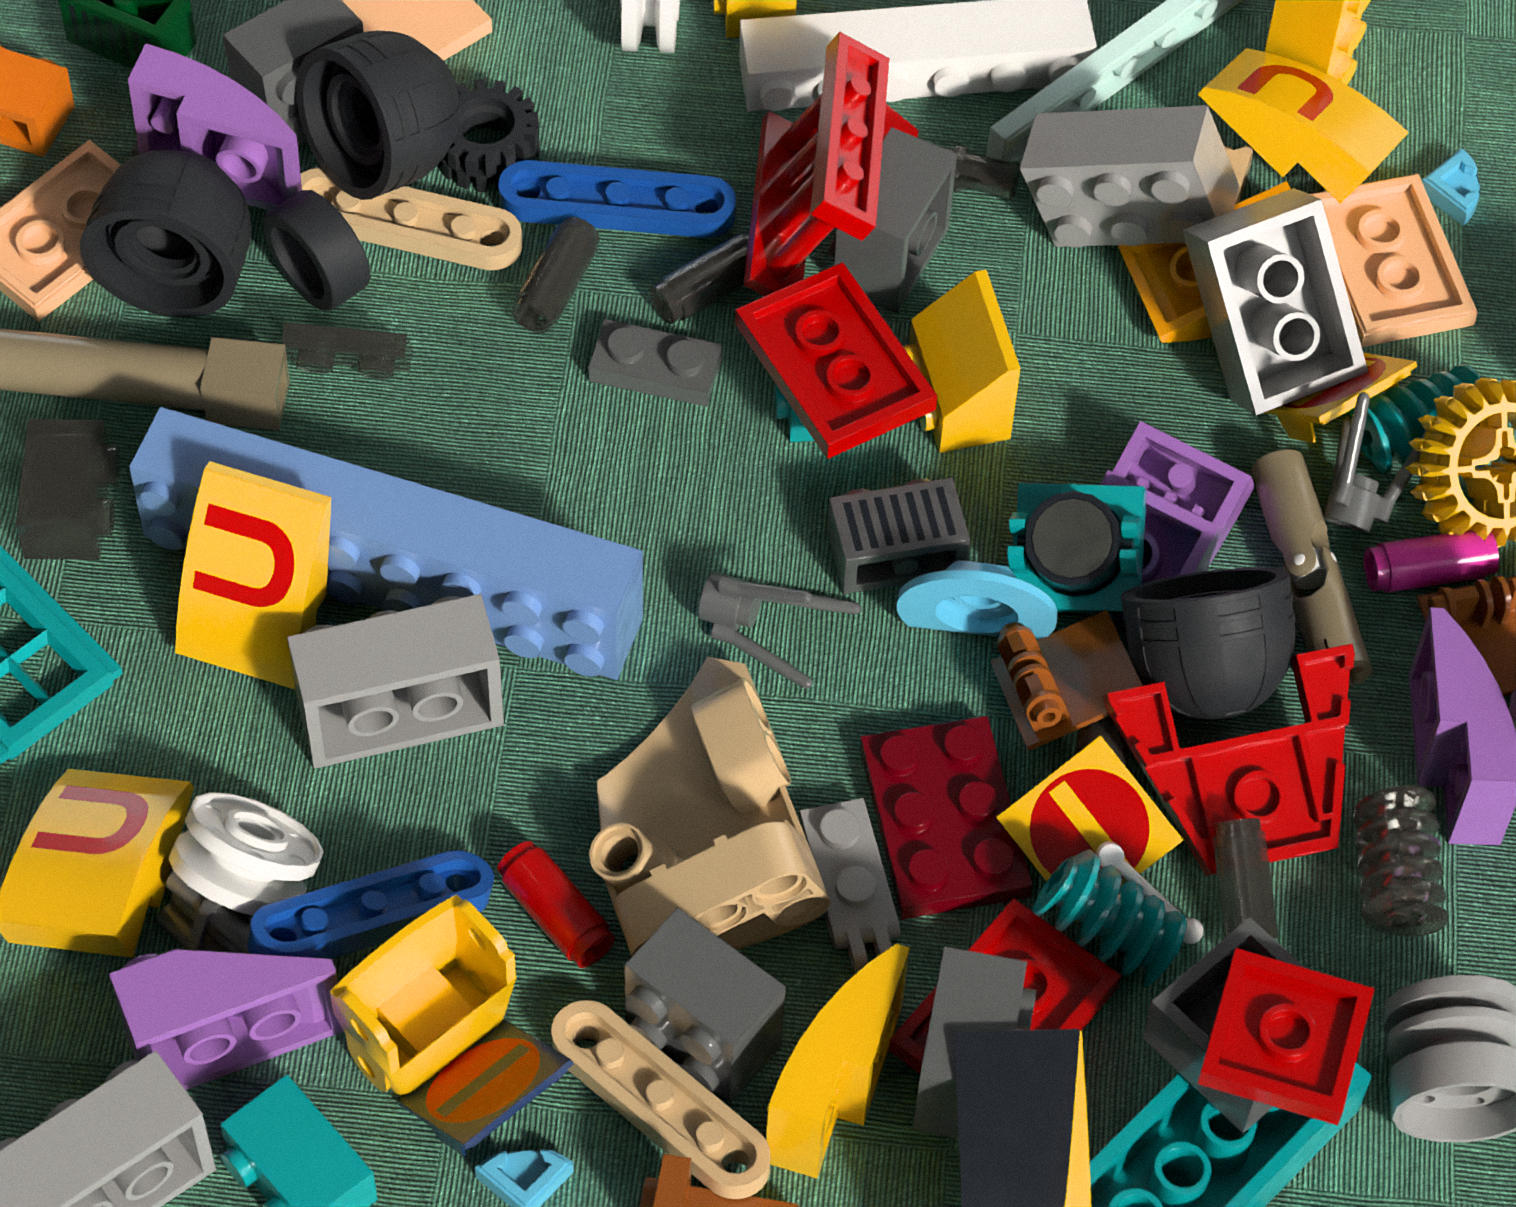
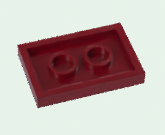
[860,716,1032,920]

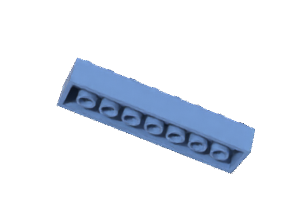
[129,407,643,680]

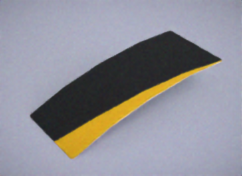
[954,1029,1091,1207]

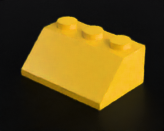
[1265,0,1371,85]

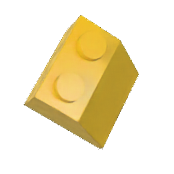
[903,269,1020,453]

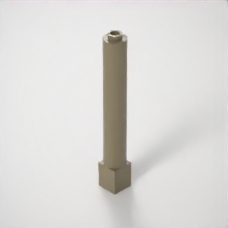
[0,328,290,430]

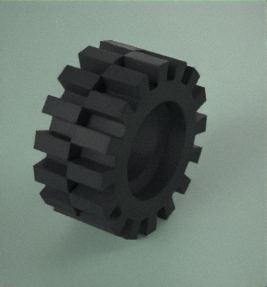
[437,79,540,192]

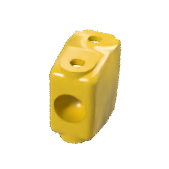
[330,894,516,1095]

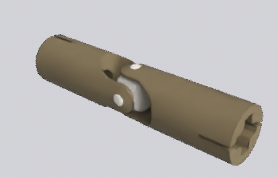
[1250,449,1373,688]

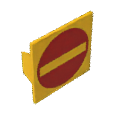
[1263,352,1418,443]
[996,735,1183,922]

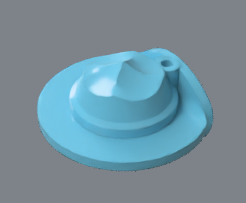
[896,561,1058,640]

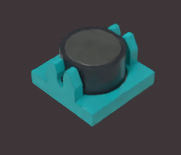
[1007,483,1147,615]

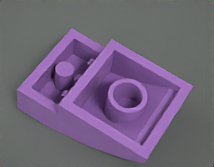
[128,44,302,211]
[1087,421,1255,621]
[1408,608,1516,845]

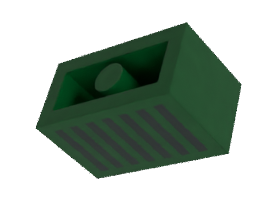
[59,0,197,69]

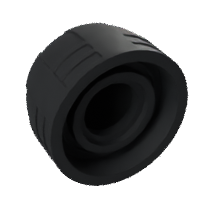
[296,31,461,200]
[80,149,251,317]
[1121,567,1296,720]

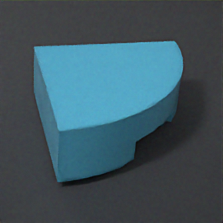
[1422,148,1480,226]
[475,1149,574,1207]

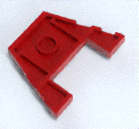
[1102,643,1355,877]

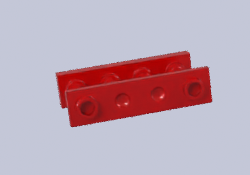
[744,31,890,297]

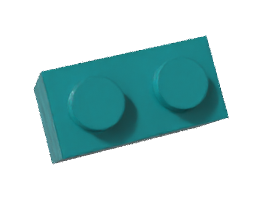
[220,1074,378,1207]

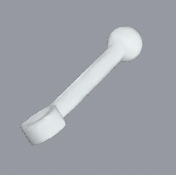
[1096,841,1204,944]

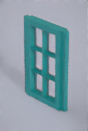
[0,545,123,765]

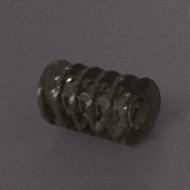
[1353,785,1449,937]

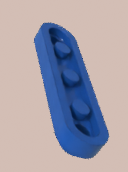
[498,160,736,238]
[247,851,494,959]

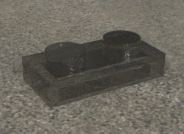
[281,322,413,379]

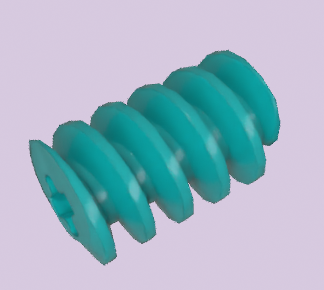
[1349,364,1481,474]
[1032,850,1187,988]

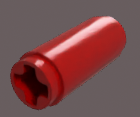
[497,841,615,968]

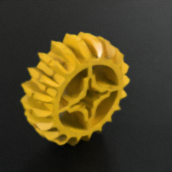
[1405,377,1516,548]

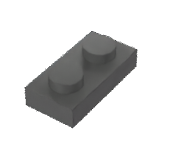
[589,319,723,407]

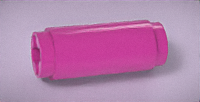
[1364,530,1499,593]

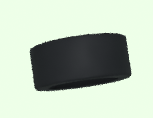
[262,190,371,310]

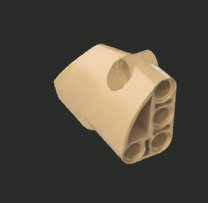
[589,657,831,957]

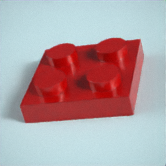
[1197,948,1375,1126]

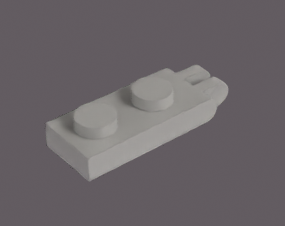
[799,798,900,971]

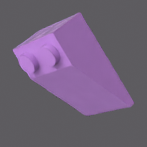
[109,949,344,1090]

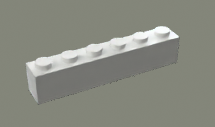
[739,0,1097,112]

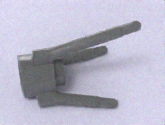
[1323,392,1438,533]
[698,571,861,689]

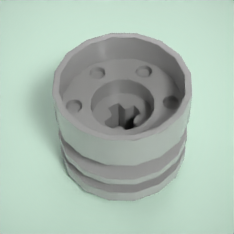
[1382,975,1516,1143]

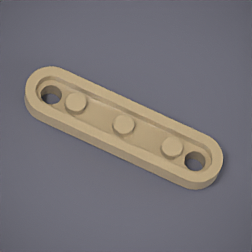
[301,168,522,270]
[551,1000,770,1199]

